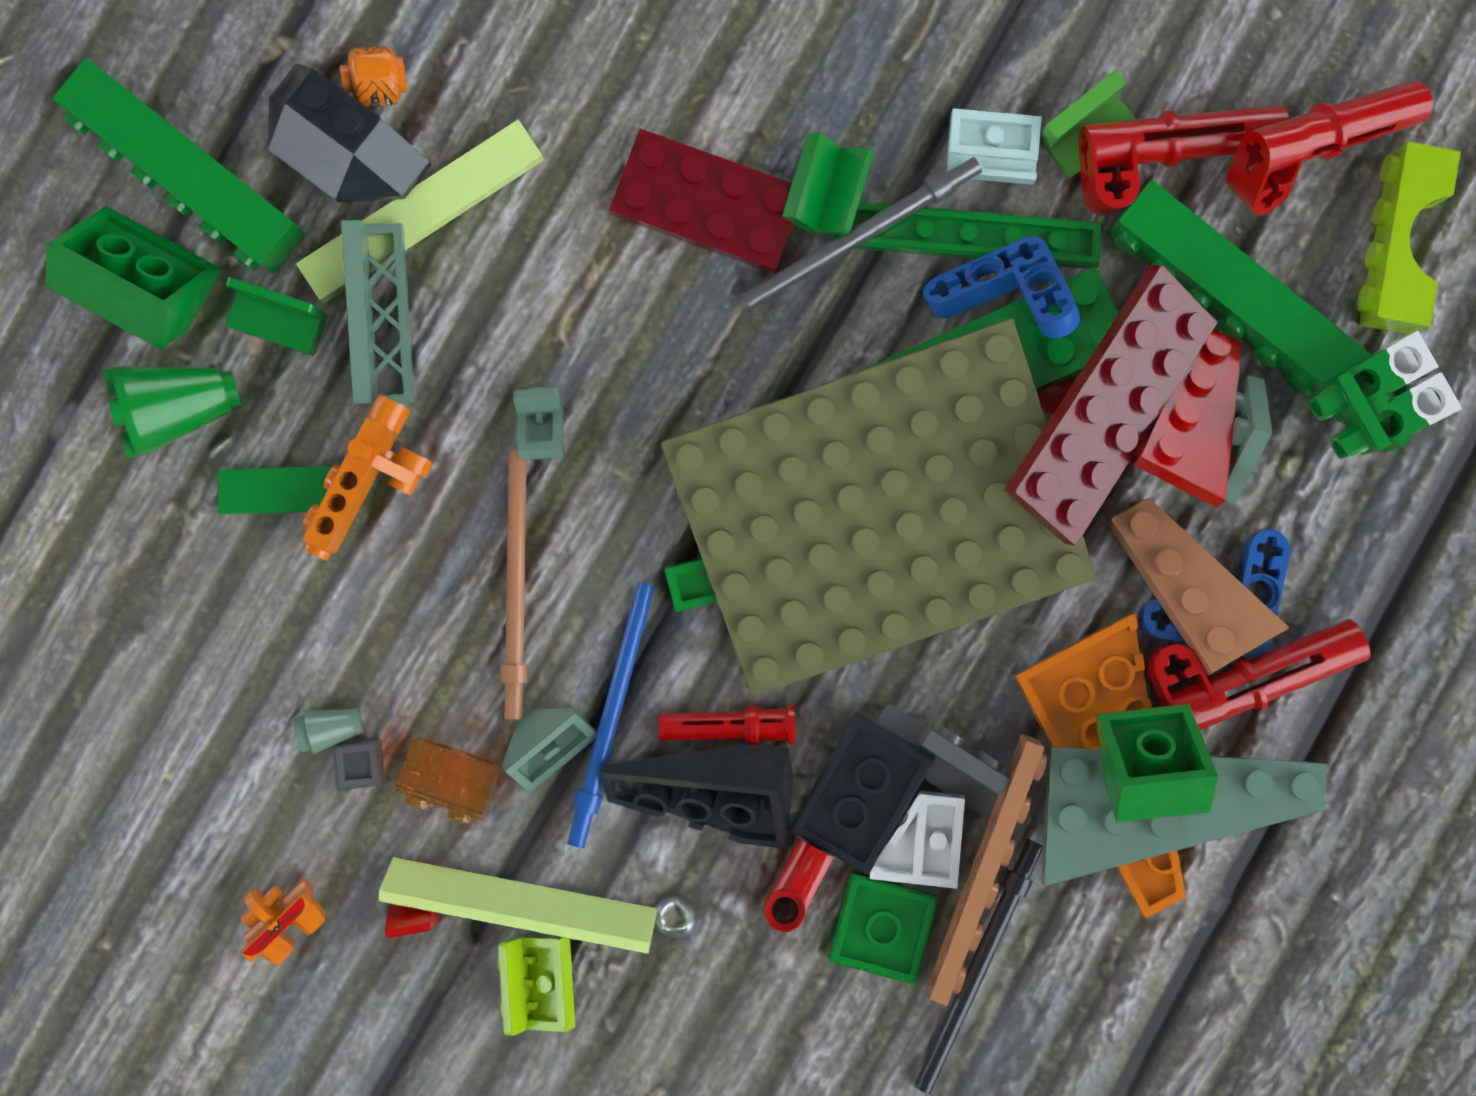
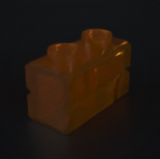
[395,736,504,825]

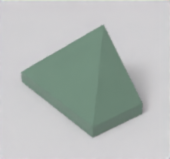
[502,708,597,793]

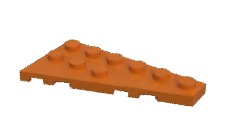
[1013,613,1186,919]

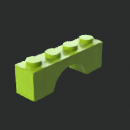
[1357,141,1461,335]

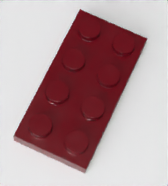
[609,128,793,274]

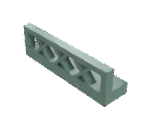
[341,220,415,406]

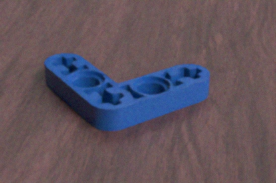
[923,236,1080,338]
[1138,530,1290,657]

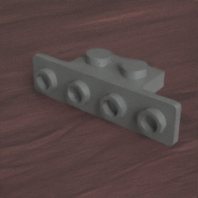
[875,704,1039,836]

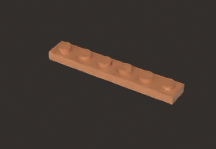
[927,734,1047,1006]

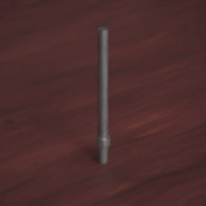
[742,157,982,310]

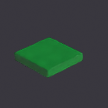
[827,871,939,986]

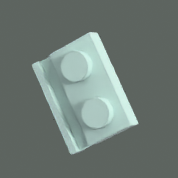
[946,109,1042,185]

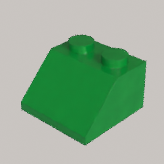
[1097,704,1218,822]

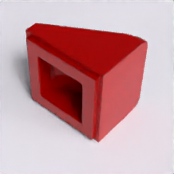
[385,903,440,939]

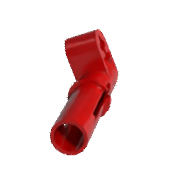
[1226,80,1433,215]
[1078,105,1289,216]
[1145,619,1371,730]

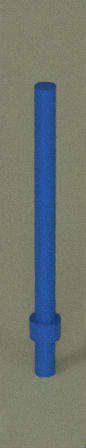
[567,582,655,848]

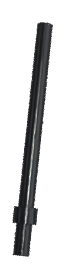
[914,838,1043,1095]

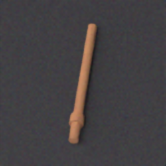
[500,451,528,719]

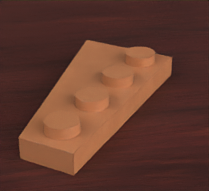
[1107,498,1289,675]

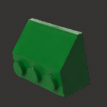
[45,206,220,350]

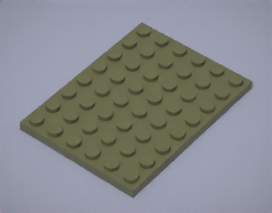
[661,318,1097,697]

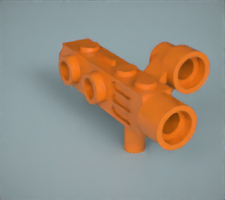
[302,393,434,561]

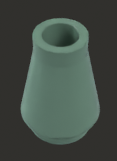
[293,707,364,754]

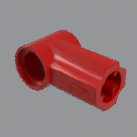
[764,838,834,932]

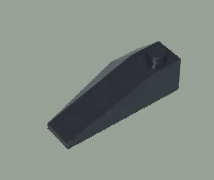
[600,744,793,849]

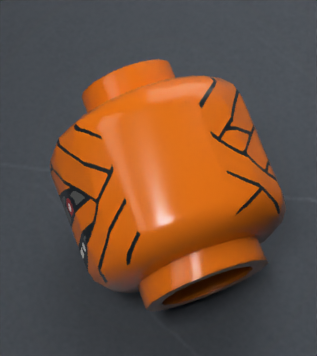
[340,46,407,108]

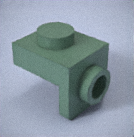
[513,387,564,460]

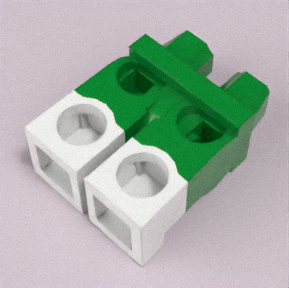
[1307,330,1463,459]

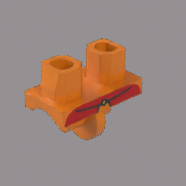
[241,877,325,966]

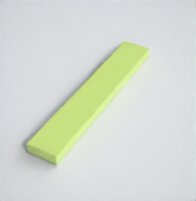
[296,119,544,303]
[379,857,658,954]

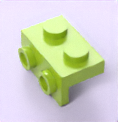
[497,934,576,1036]

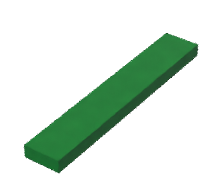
[834,201,1103,269]

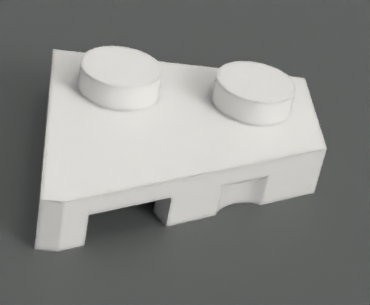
[870,790,965,889]

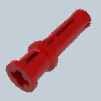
[659,704,796,745]

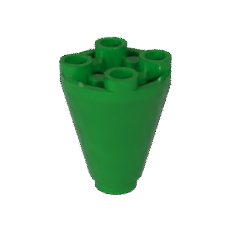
[103,366,241,458]

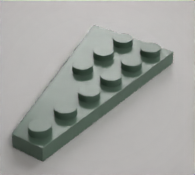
[1041,746,1327,886]

